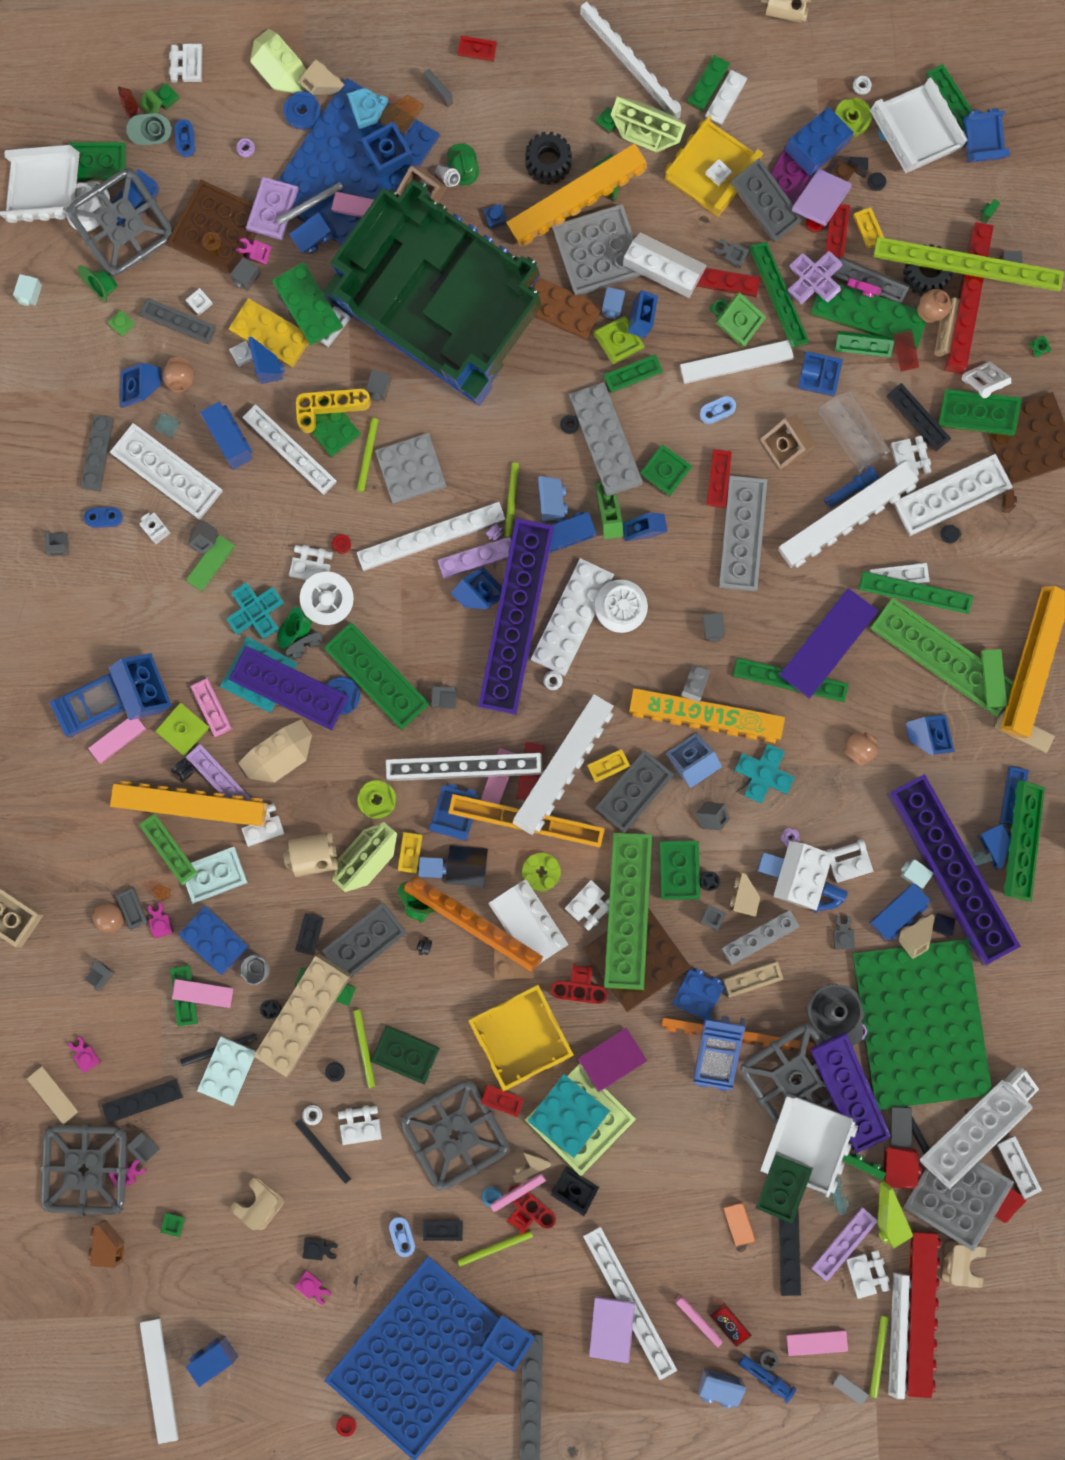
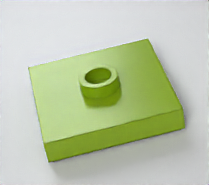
[593,316,645,364]
[155,702,210,756]

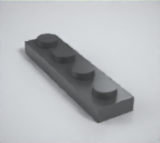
[833,256,910,304]
[140,298,217,345]
[81,415,114,492]

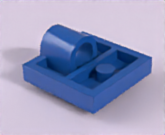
[798,351,843,397]

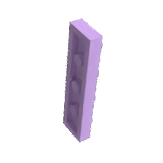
[438,537,511,579]
[186,744,251,801]
[811,1207,878,1282]

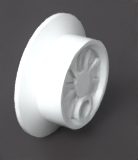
[67,181,110,232]
[300,571,354,625]
[595,580,648,633]

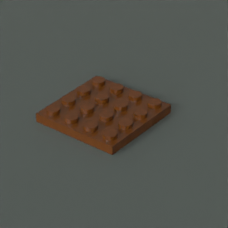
[167,179,257,275]
[987,392,1065,485]
[583,908,691,1013]

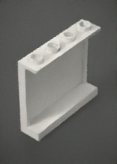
[870,78,967,173]
[0,145,79,223]
[760,1093,858,1198]

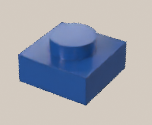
[484,204,507,229]

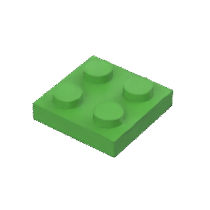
[715,293,766,347]

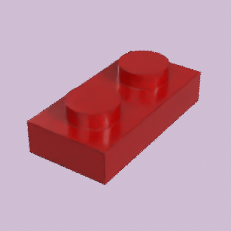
[458,35,497,62]
[480,1085,524,1118]

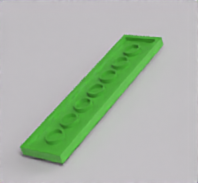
[870,597,1014,717]
[604,833,652,990]

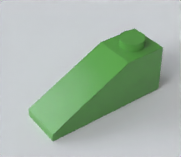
[595,482,623,540]

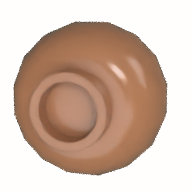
[917,289,951,323]
[162,357,194,392]
[844,731,879,766]

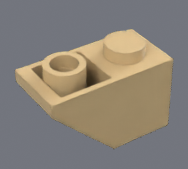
[298,59,344,95]
[729,873,760,917]
[899,914,935,959]

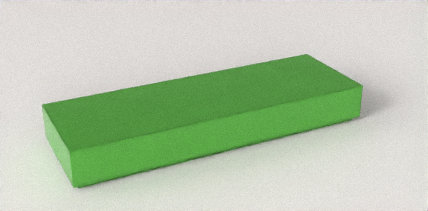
[186,535,236,592]
[981,649,1007,708]

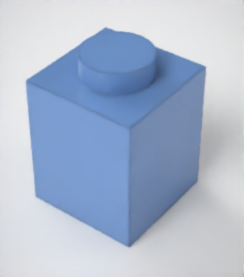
[602,287,625,319]
[757,853,784,879]
[419,857,447,879]

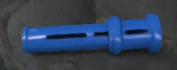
[824,466,879,509]
[738,1354,796,1404]

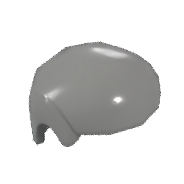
[241,954,270,985]

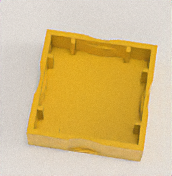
[468,985,574,1092]

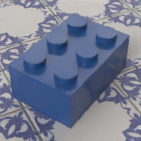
[785,107,854,176]
[200,401,253,470]
[109,653,172,720]
[178,906,251,975]

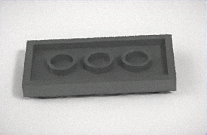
[729,158,803,243]
[595,750,674,833]
[322,902,407,978]

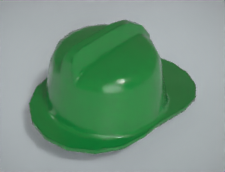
[447,143,479,186]
[78,265,118,303]
[277,607,313,649]
[398,882,435,923]

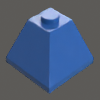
[248,337,285,384]
[120,363,162,408]
[451,567,502,609]
[906,715,955,755]

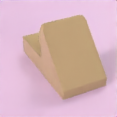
[513,1151,552,1183]

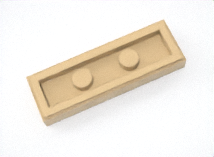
[934,297,960,357]
[994,711,1055,754]
[722,961,784,998]
[27,1066,80,1124]

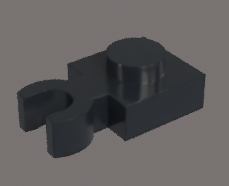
[302,1238,338,1261]

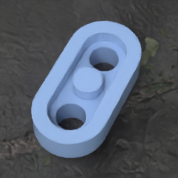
[700,396,736,424]
[389,1217,415,1257]

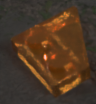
[378,95,424,137]

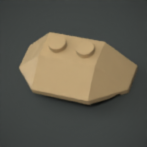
[238,720,312,783]

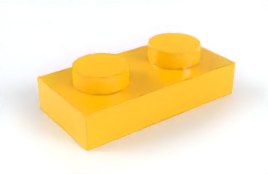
[853,207,884,249]
[587,749,630,783]
[398,832,423,874]

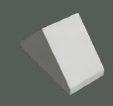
[1004,1067,1039,1101]

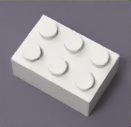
[773,841,833,910]

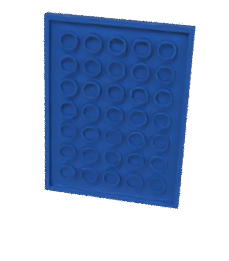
[277,78,440,245]
[324,1256,500,1460]

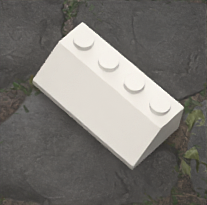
[623,232,707,298]
[488,879,569,963]

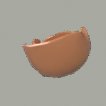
[93,902,124,934]

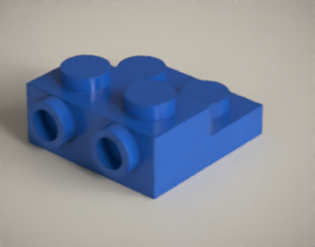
[672,968,725,1020]

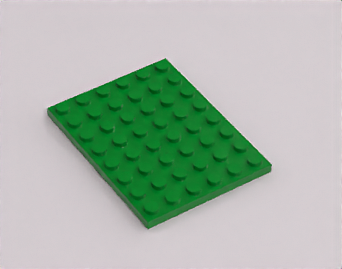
[852,939,992,1110]

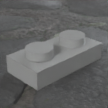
[681,665,710,702]

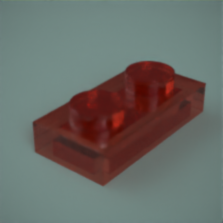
[893,330,919,372]

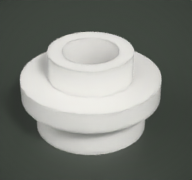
[853,76,872,95]
[544,671,563,690]
[303,1105,323,1125]

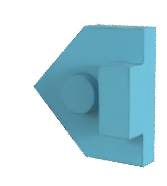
[347,88,388,129]

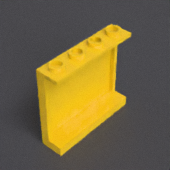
[664,115,763,217]

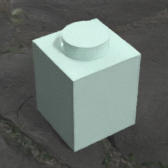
[13,274,42,306]
[900,859,934,889]

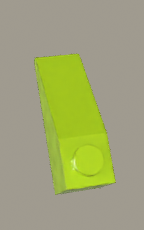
[878,1181,913,1248]

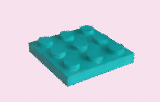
[220,636,298,713]
[527,1074,610,1158]

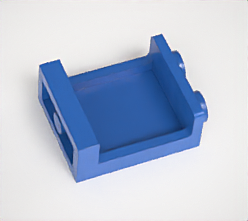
[963,108,1010,163]
[429,783,479,841]

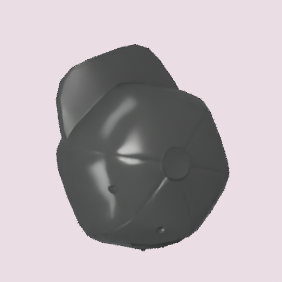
[807,984,864,1046]

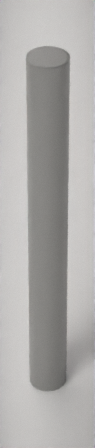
[276,182,343,225]

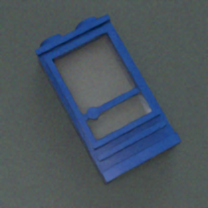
[50,672,126,738]
[693,1012,745,1091]

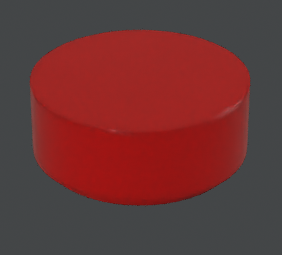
[805,218,824,233]
[332,534,351,554]
[336,1415,357,1437]

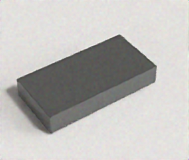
[423,69,453,107]
[115,887,149,930]
[891,1107,912,1148]

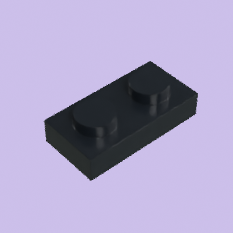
[295,913,325,956]
[423,1220,463,1241]

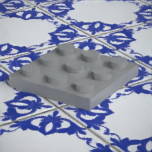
[375,433,446,505]

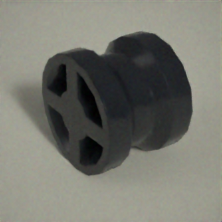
[171,758,196,782]
[700,871,720,891]
[260,1000,281,1019]

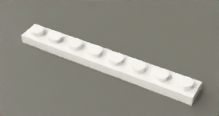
[581,1,681,119]
[357,502,506,571]
[583,1226,677,1380]

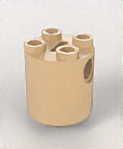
[761,0,811,23]
[283,831,338,878]

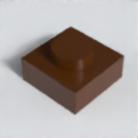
[831,160,855,182]
[1002,490,1017,513]

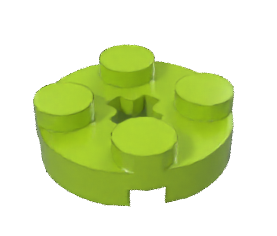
[835,98,872,137]
[357,780,396,819]
[522,853,561,892]

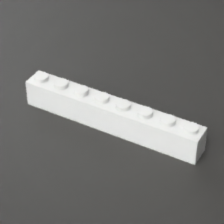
[778,461,919,568]
[513,694,614,836]
[386,753,543,781]

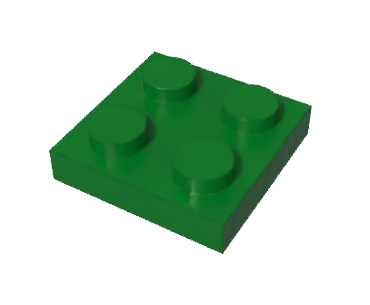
[640,444,693,497]

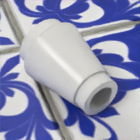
[435,166,460,187]

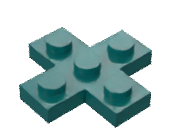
[226,582,285,640]
[734,744,795,804]

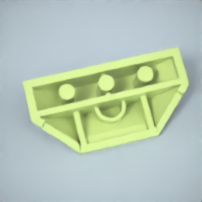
[250,29,307,93]
[611,96,686,153]
[332,822,397,892]

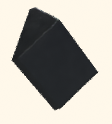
[446,846,488,888]
[550,1166,600,1216]

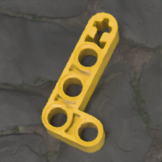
[296,389,371,433]

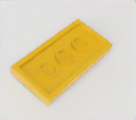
[229,298,309,368]

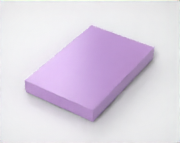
[792,169,852,226]
[246,177,299,240]
[589,1296,635,1363]

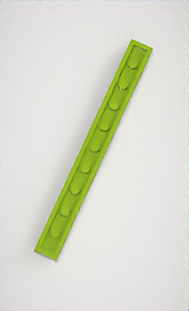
[873,237,1064,292]

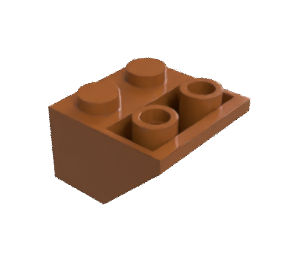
[88,1220,124,1268]

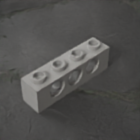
[720,910,800,965]

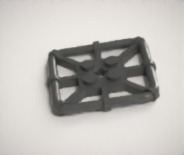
[66,168,173,277]
[740,1023,833,1125]
[400,1079,510,1191]
[40,1123,128,1216]

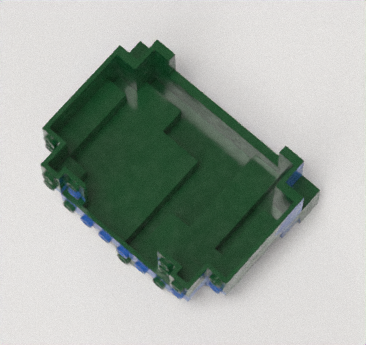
[323,180,542,406]

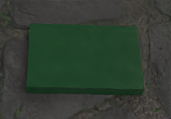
[371,1025,440,1085]
[755,1153,813,1224]

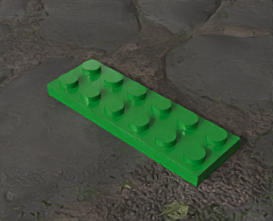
[810,283,926,349]
[324,622,430,731]
[1004,781,1045,902]

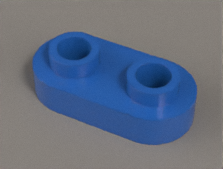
[174,119,196,157]
[84,507,123,528]

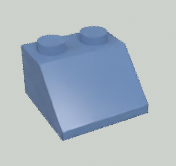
[538,476,568,522]
[665,733,722,788]
[698,1369,746,1409]

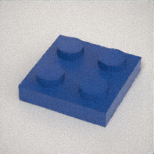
[480,1315,535,1372]

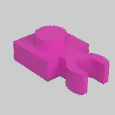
[236,238,271,265]
[847,278,882,298]
[148,902,174,939]
[68,1036,101,1073]
[109,1160,147,1188]
[295,1270,332,1305]

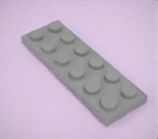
[569,383,643,497]
[719,476,768,592]

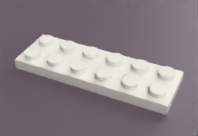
[110,423,223,520]
[893,454,1012,536]
[531,558,614,677]
[920,1080,1033,1189]

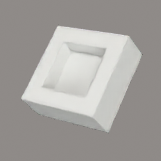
[705,159,732,187]
[186,288,213,316]
[229,341,253,367]

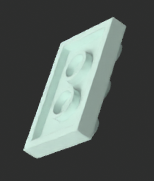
[185,847,248,904]
[197,1036,257,1106]

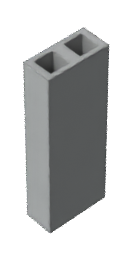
[832,1373,868,1406]

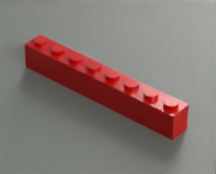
[944,222,994,375]
[905,1230,941,1398]

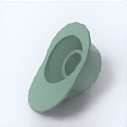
[126,113,171,145]

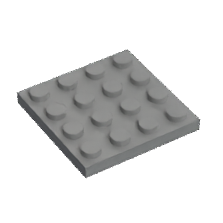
[552,204,643,295]
[903,1161,1014,1252]

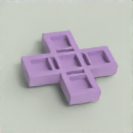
[788,251,843,304]

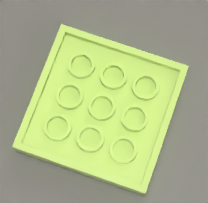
[525,1064,636,1176]

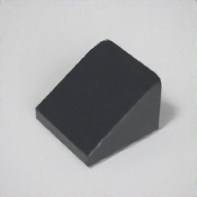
[848,157,868,178]
[932,913,956,938]

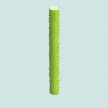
[357,418,379,492]
[504,463,519,538]
[353,1010,376,1088]
[457,1230,533,1267]
[869,1315,889,1398]

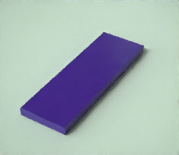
[779,588,879,699]
[228,646,349,731]
[810,1032,891,1153]

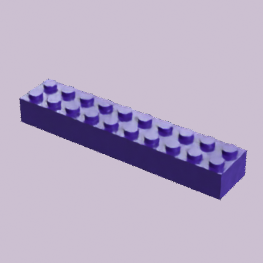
[478,518,554,715]
[887,774,1021,965]

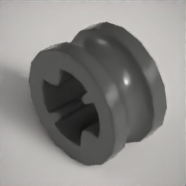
[759,1350,778,1370]

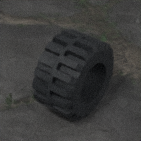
[525,131,572,185]
[903,244,953,296]

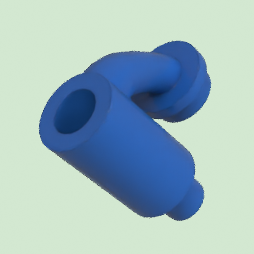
[811,882,848,914]

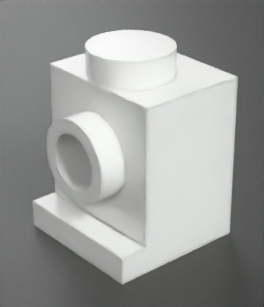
[140,513,170,544]

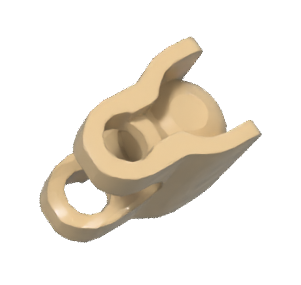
[230,1177,284,1230]
[941,1241,987,1288]

